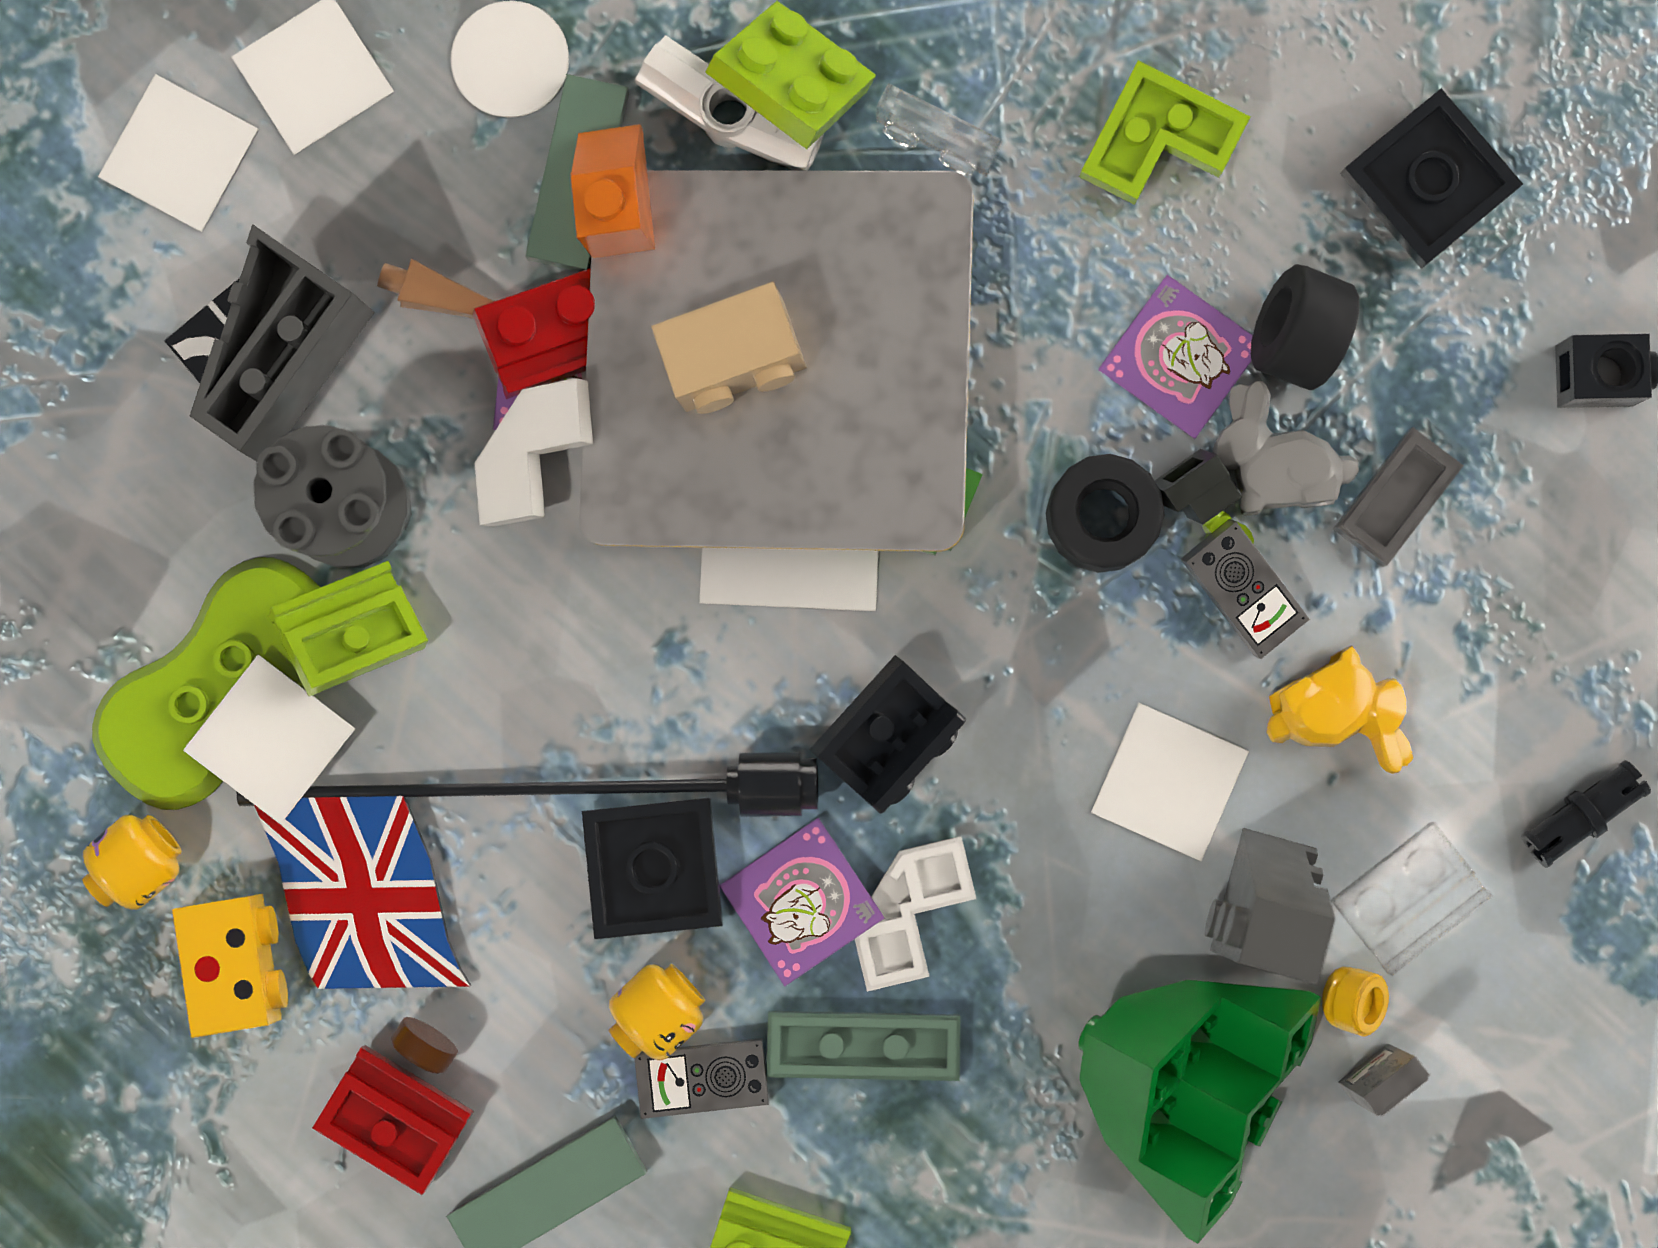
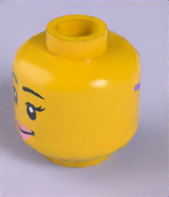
[82,815,182,910]
[609,963,705,1060]

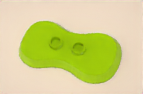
[92,557,320,810]

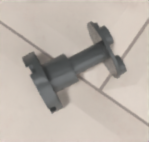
[253,425,412,569]

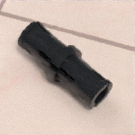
[1521,760,1651,868]

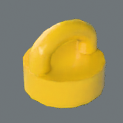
[1322,966,1389,1037]

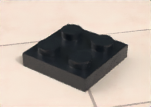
[1340,88,1523,269]
[582,798,723,940]

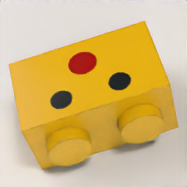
[172,894,288,1038]

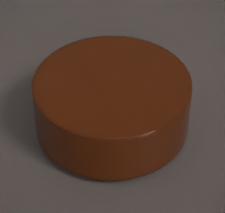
[391,1017,458,1074]

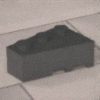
[190,224,375,462]
[1205,828,1335,985]

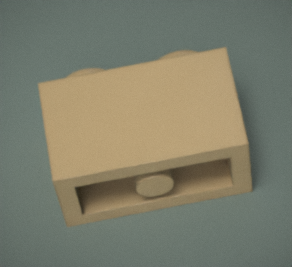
[651,281,807,414]

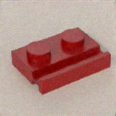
[473,268,595,399]
[312,1045,474,1195]

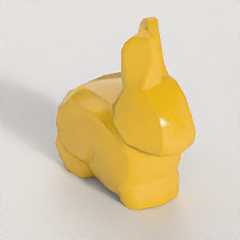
[1266,645,1414,774]

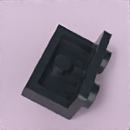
[809,655,966,814]

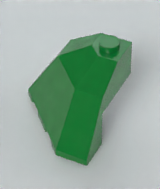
[1078,980,1321,1244]

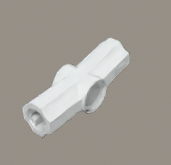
[635,35,824,171]

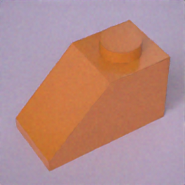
[571,124,655,258]

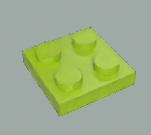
[705,0,876,149]

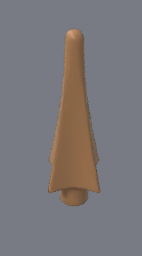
[377,258,494,319]

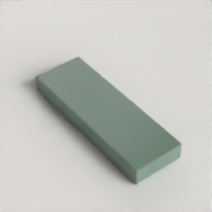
[525,74,629,272]
[767,1011,961,1081]
[446,1115,647,1248]

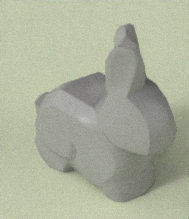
[1212,381,1359,516]

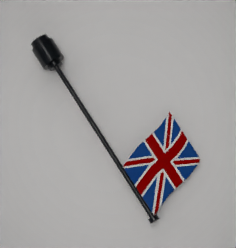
[237,752,819,989]

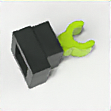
[1155,449,1254,544]

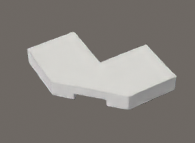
[475,378,593,527]
[855,836,976,992]

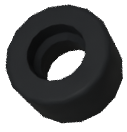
[1250,264,1359,390]
[1045,454,1165,573]

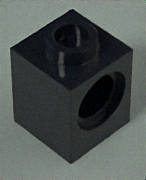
[1555,334,1658,408]

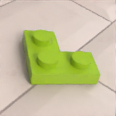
[1079,60,1251,205]

